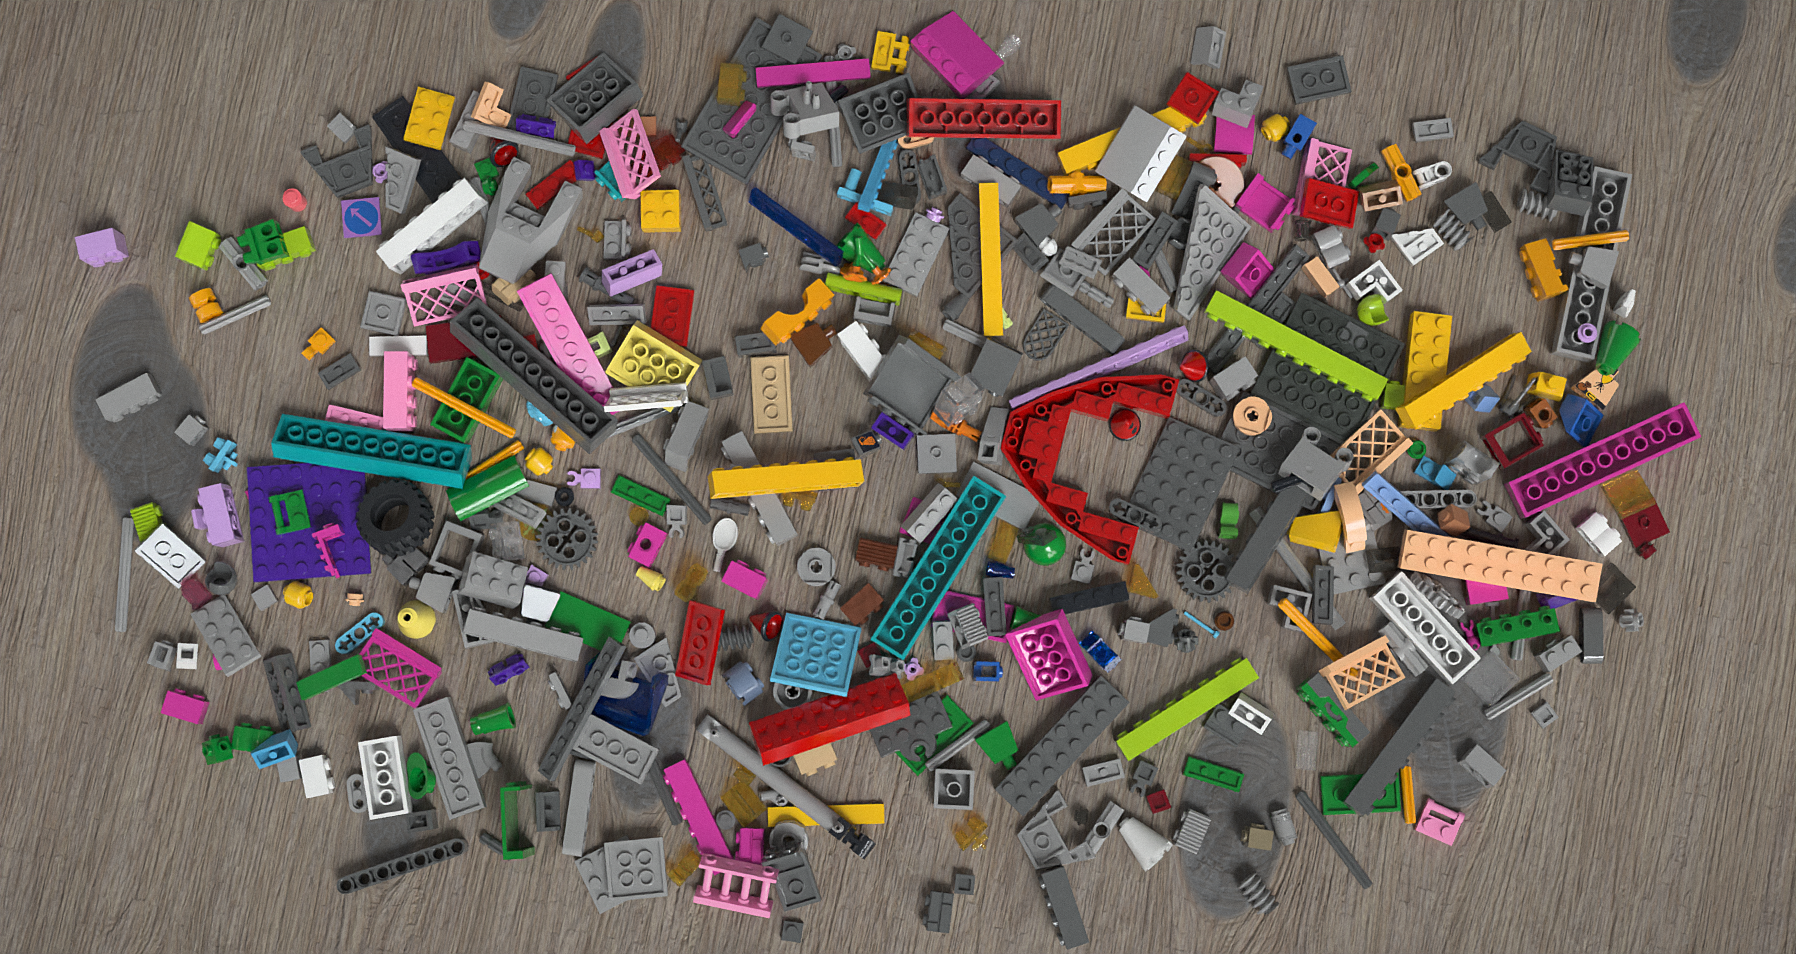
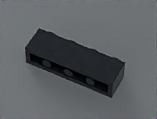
[1049,581,1130,615]

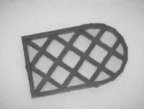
[1023,309,1069,361]

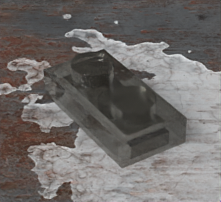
[1016,526,1057,546]

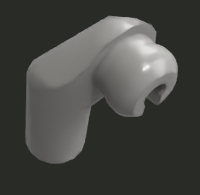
[758,789,787,806]

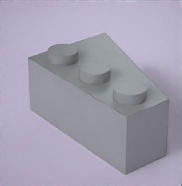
[663,401,709,472]
[452,590,494,649]

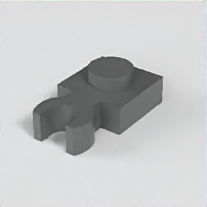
[1130,760,1159,797]

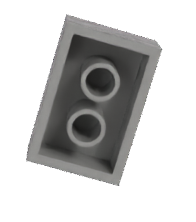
[458,551,528,609]

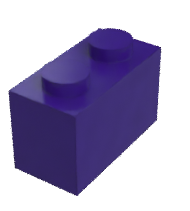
[871,412,915,450]

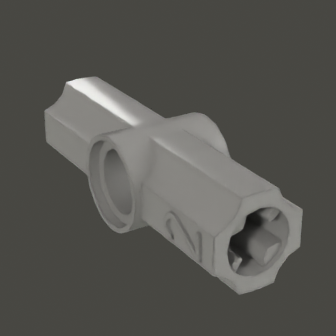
[219,237,268,291]
[1378,621,1428,677]
[1083,801,1124,854]

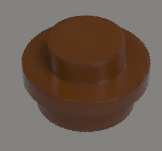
[1215,611,1234,631]

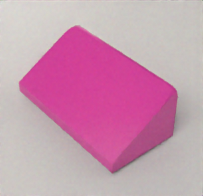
[723,101,756,138]

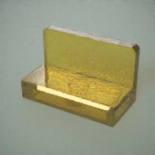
[720,779,767,828]

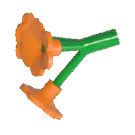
[840,236,891,285]

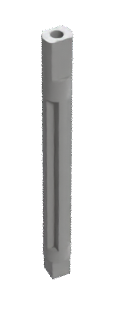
[1249,506,1346,630]

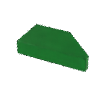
[1348,163,1379,190]

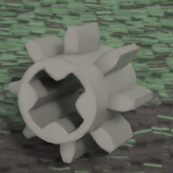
[1619,609,1644,632]

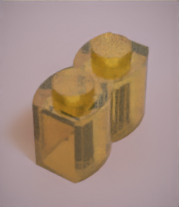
[674,563,710,603]

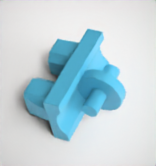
[203,437,238,473]

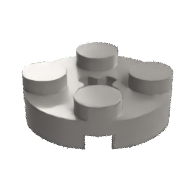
[797,548,836,587]
[769,820,809,850]

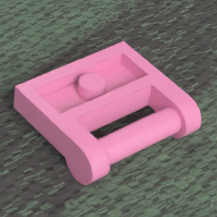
[1414,798,1465,846]

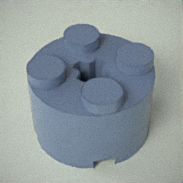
[721,661,764,706]

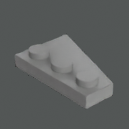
[386,147,421,214]

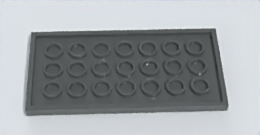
[681,18,822,185]

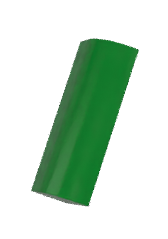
[446,455,529,521]

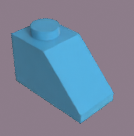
[251,729,298,769]

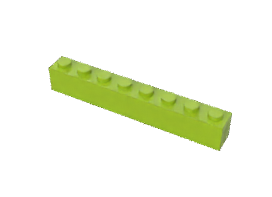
[1115,657,1259,761]

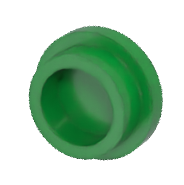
[482,177,498,196]
[1407,440,1426,459]

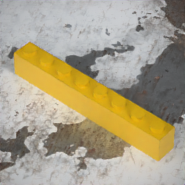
[1057,107,1207,176]
[1395,332,1532,430]
[707,457,864,499]

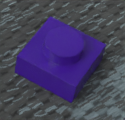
[574,160,596,181]

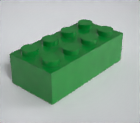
[430,357,503,444]

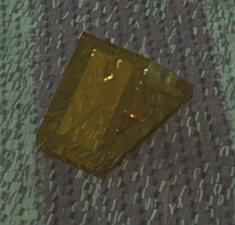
[1128,564,1159,599]

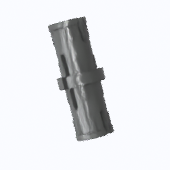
[710,498,750,516]

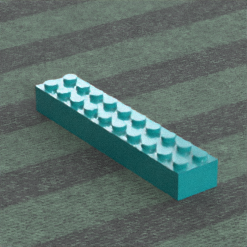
[271,414,472,489]
[870,476,1006,660]

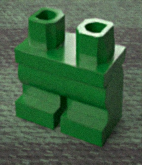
[237,219,290,265]

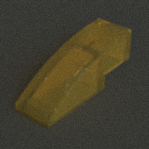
[901,661,964,703]

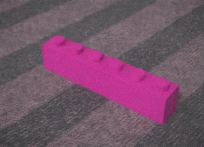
[663,759,735,875]

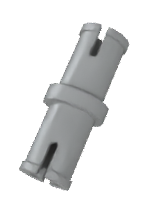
[813,580,841,620]

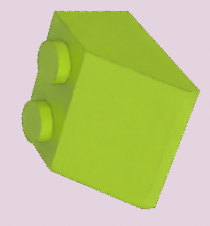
[175,221,221,271]

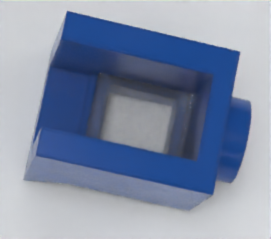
[973,661,1003,682]

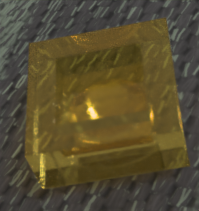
[733,765,756,786]

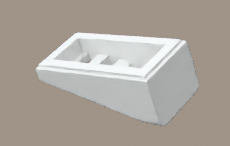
[1613,289,1636,318]

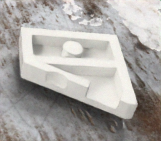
[1391,228,1444,266]

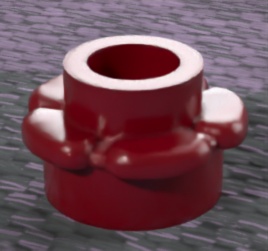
[1639,543,1657,560]

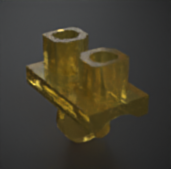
[781,491,818,511]
[954,816,989,851]

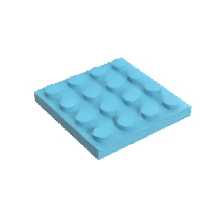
[770,613,862,697]

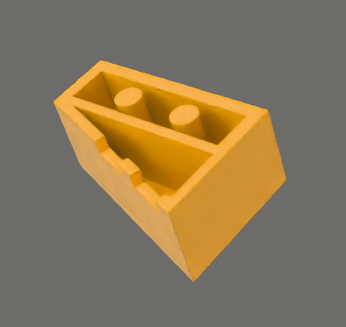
[1519,238,1568,302]

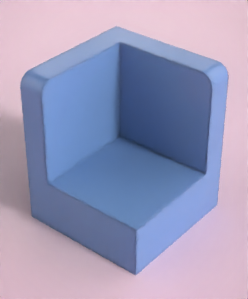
[1465,385,1500,413]

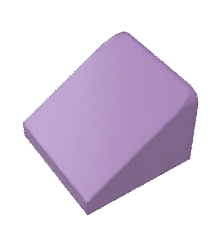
[191,509,208,530]

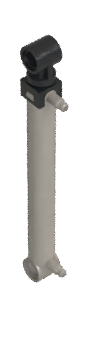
[696,714,876,860]

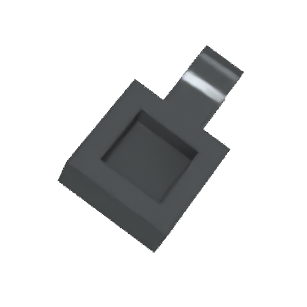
[469,509,504,530]

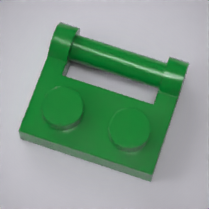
[268,490,312,535]

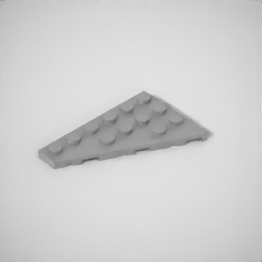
[1173,184,1251,321]

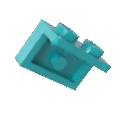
[594,161,626,203]

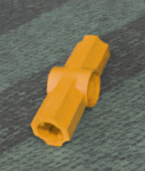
[1381,144,1422,202]
[1047,172,1107,197]

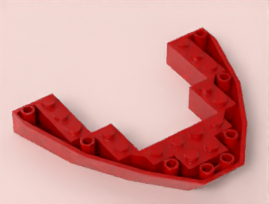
[1000,374,1179,566]

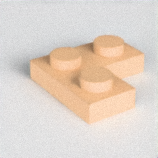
[471,82,511,129]

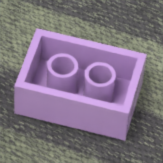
[197,483,245,547]

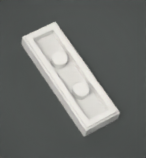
[369,336,428,356]

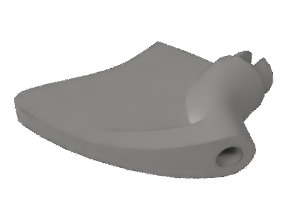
[467,742,502,779]

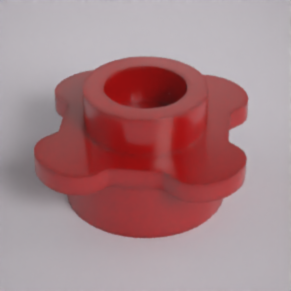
[1363,233,1385,253]

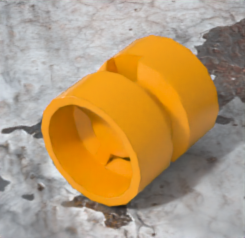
[189,288,223,323]

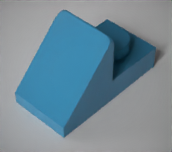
[1413,456,1457,490]

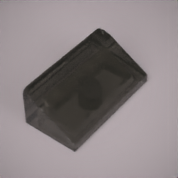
[877,181,918,210]
[1366,546,1402,573]

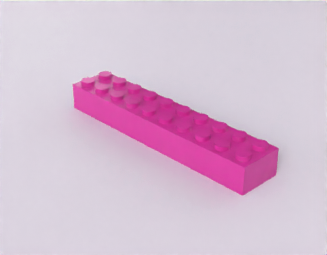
[1504,402,1701,519]

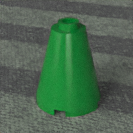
[833,222,886,274]
[1595,321,1641,376]

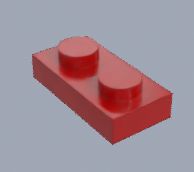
[845,202,887,241]

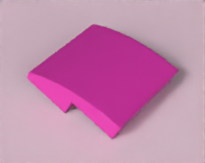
[1214,115,1255,155]

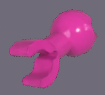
[1459,620,1481,651]

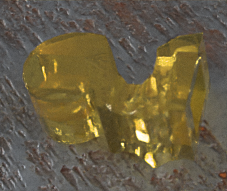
[667,850,701,888]

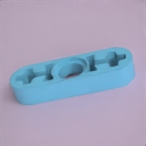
[335,613,385,654]

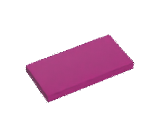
[931,591,1014,643]

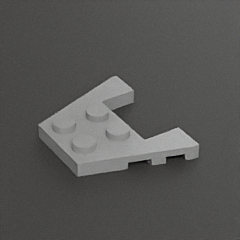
[1017,790,1096,870]

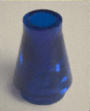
[985,560,1015,579]

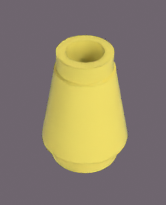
[636,566,666,591]

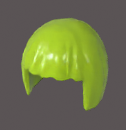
[1357,294,1389,326]

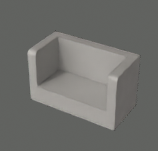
[853,296,895,328]

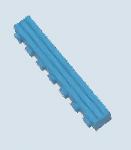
[858,139,898,213]

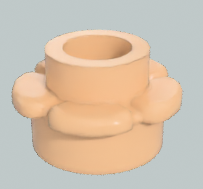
[345,593,364,606]

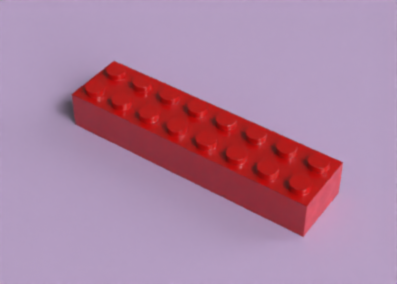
[906,98,1061,139]
[749,673,910,766]

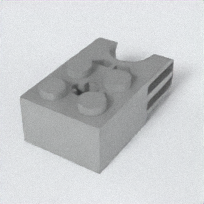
[1444,441,1500,485]

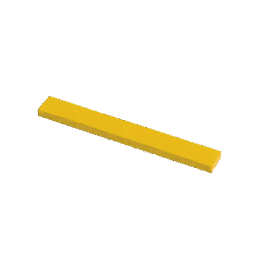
[979,183,1003,336]

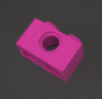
[627,523,668,568]

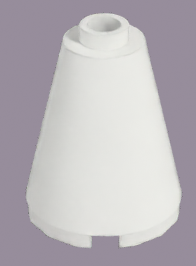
[1119,817,1173,871]

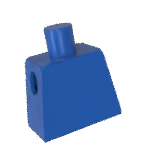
[1281,114,1317,159]

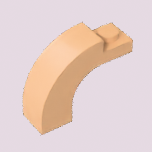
[1334,481,1367,553]

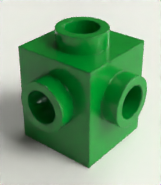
[202,734,234,765]

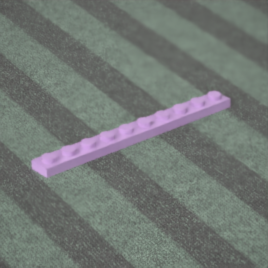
[1009,325,1188,411]

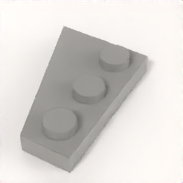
[634,637,682,707]

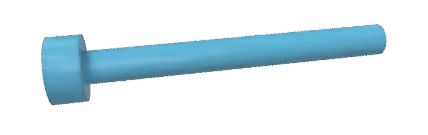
[1184,611,1220,639]

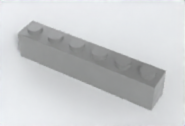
[463,607,583,662]

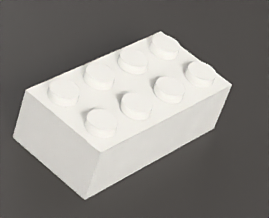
[358,736,413,820]

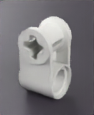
[1412,161,1452,190]

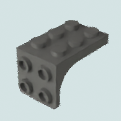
[761,840,822,912]

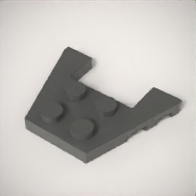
[1479,120,1557,195]
[300,125,373,198]

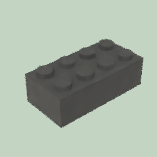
[1038,865,1089,950]

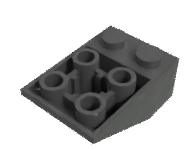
[1547,150,1594,216]

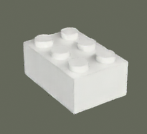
[837,321,886,382]

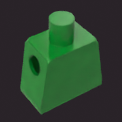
[975,721,1019,770]

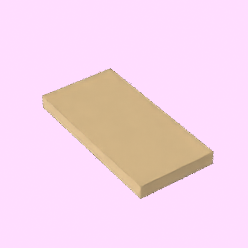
[751,355,793,434]

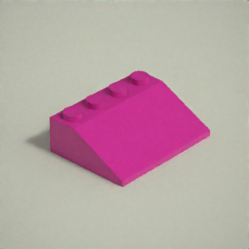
[910,11,1004,99]
[1005,609,1093,701]

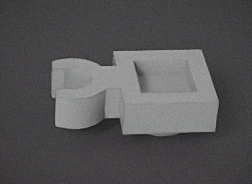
[1475,501,1512,533]
[667,504,687,538]
[1071,549,1095,584]

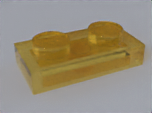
[987,522,1019,564]

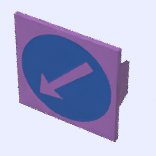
[341,197,382,238]

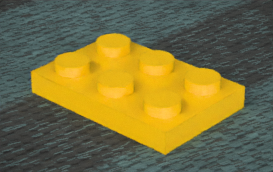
[404,87,455,150]

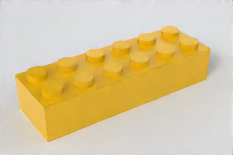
[1398,311,1452,432]

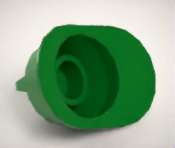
[407,752,436,799]

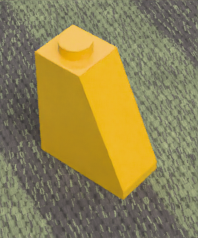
[1287,511,1343,553]

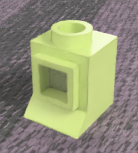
[588,331,613,358]

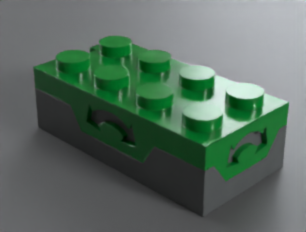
[1296,672,1370,748]

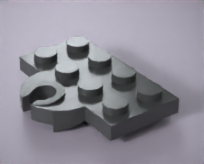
[870,691,953,762]

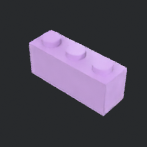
[602,249,662,297]

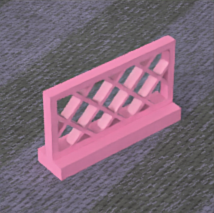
[599,109,661,199]
[1291,138,1352,216]
[401,264,488,327]

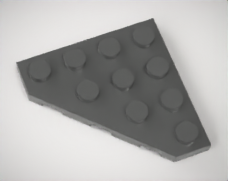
[948,193,1018,300]

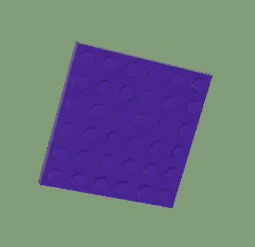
[247,463,372,583]

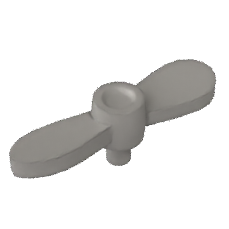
[1330,268,1353,299]

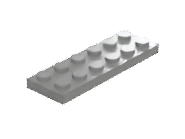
[413,697,487,820]

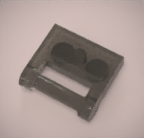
[1595,563,1636,614]

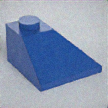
[1559,394,1604,448]

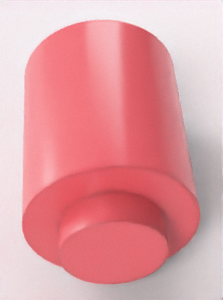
[283,188,307,212]

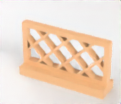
[1330,409,1413,494]
[1319,635,1405,710]

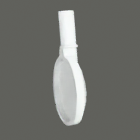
[713,518,738,572]

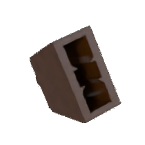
[790,323,838,368]

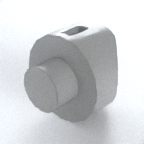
[629,623,656,649]

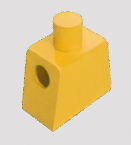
[1525,372,1567,402]

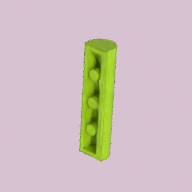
[825,272,903,306]

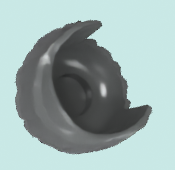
[1168,217,1191,250]
[205,561,238,595]

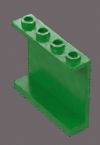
[500,781,535,860]

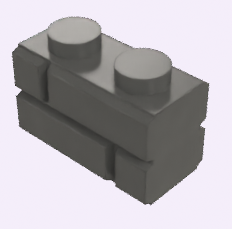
[922,890,954,933]

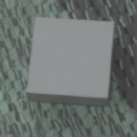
[251,584,278,611]
[1530,702,1559,729]

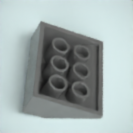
[546,52,643,144]
[837,73,919,154]

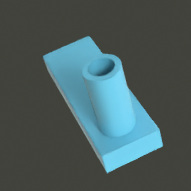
[837,168,893,216]

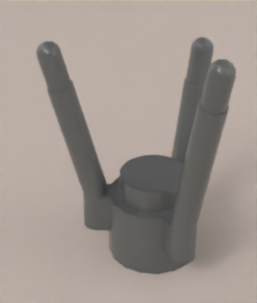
[1499,375,1536,418]

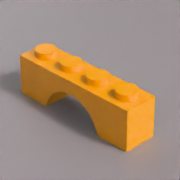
[761,278,834,345]

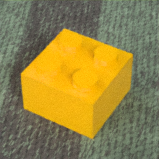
[641,190,681,233]

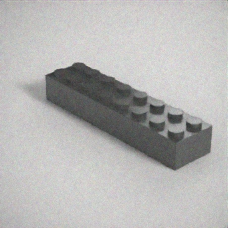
[995,676,1130,817]

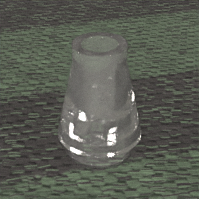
[995,33,1023,61]

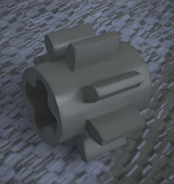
[1174,629,1199,653]

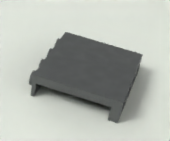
[863,335,961,435]

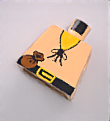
[1570,368,1619,411]

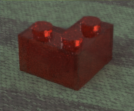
[631,133,685,182]

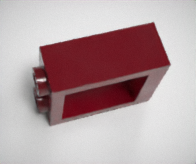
[1480,413,1544,470]

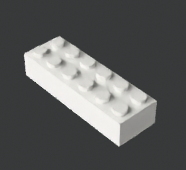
[376,178,488,275]
[1369,571,1481,685]

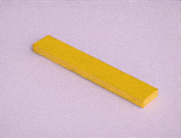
[768,804,885,827]

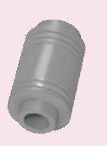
[1271,808,1298,846]

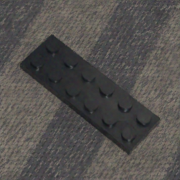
[372,96,461,204]

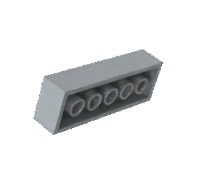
[721,431,798,546]

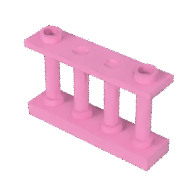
[693,853,779,918]

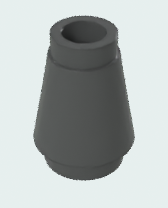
[942,293,969,321]

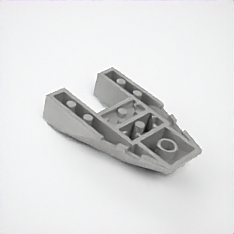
[479,157,583,284]

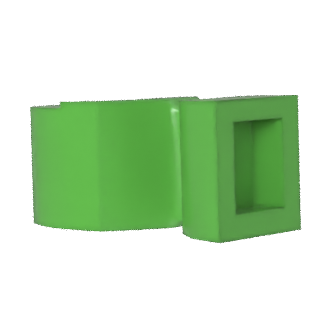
[1218,502,1239,540]

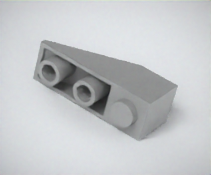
[978,407,1010,466]

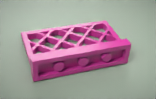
[359,628,442,709]

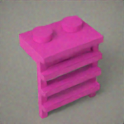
[312,523,345,578]

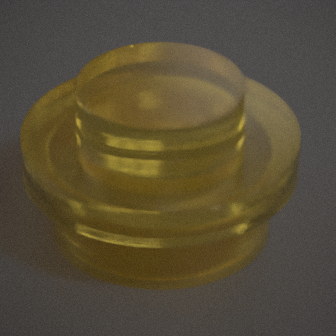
[629,507,649,526]

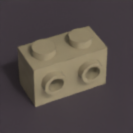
[1240,823,1274,851]

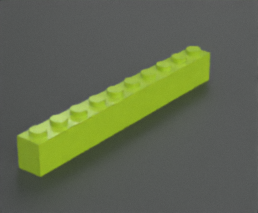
[1204,290,1388,402]

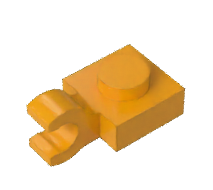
[301,328,336,361]

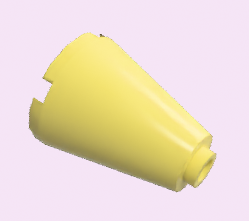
[397,600,436,639]

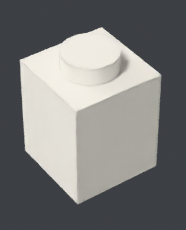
[176,643,198,669]

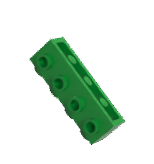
[1476,606,1560,648]

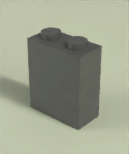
[968,337,1023,397]

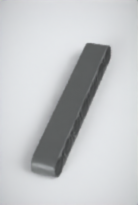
[336,838,469,894]

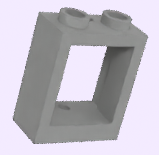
[429,521,485,580]

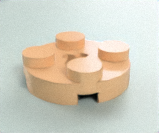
[1233,397,1272,436]

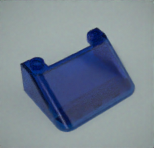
[584,651,669,736]

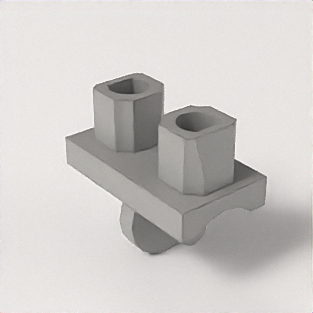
[869,655,905,679]

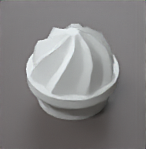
[1038,237,1058,256]

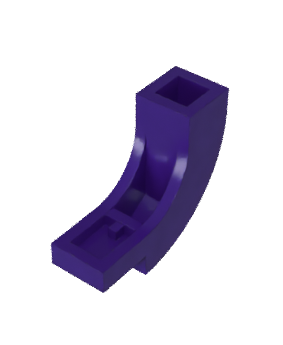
[410,241,481,275]

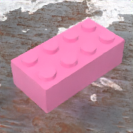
[383,351,418,432]

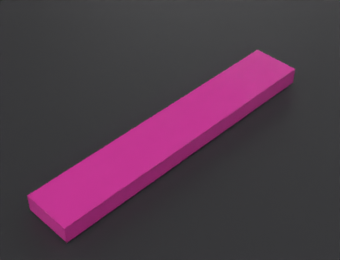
[756,58,871,88]

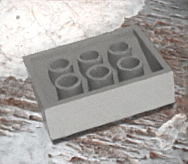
[1095,105,1187,202]

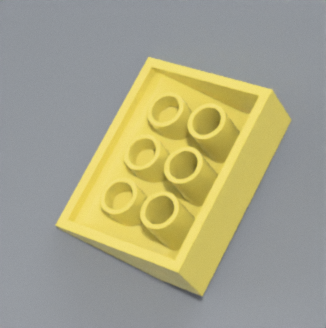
[605,320,703,413]

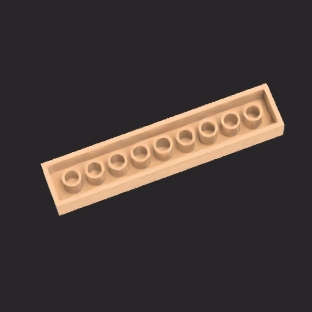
[1398,529,1603,602]

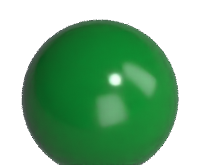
[1023,523,1066,566]

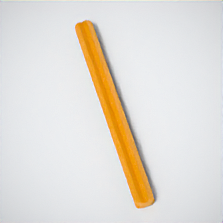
[412,377,516,438]
[1278,598,1358,677]

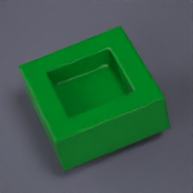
[474,158,500,182]

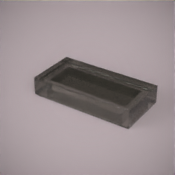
[1482,191,1512,233]

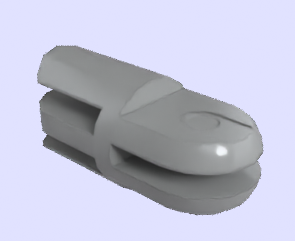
[799,251,842,274]

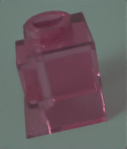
[181,579,213,611]

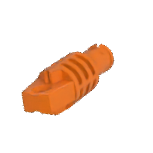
[930,407,982,442]

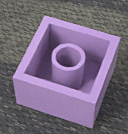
[75,228,129,267]

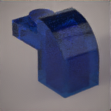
[1079,630,1122,673]

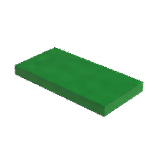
[545,591,631,651]
[895,695,973,776]
[1320,772,1401,815]

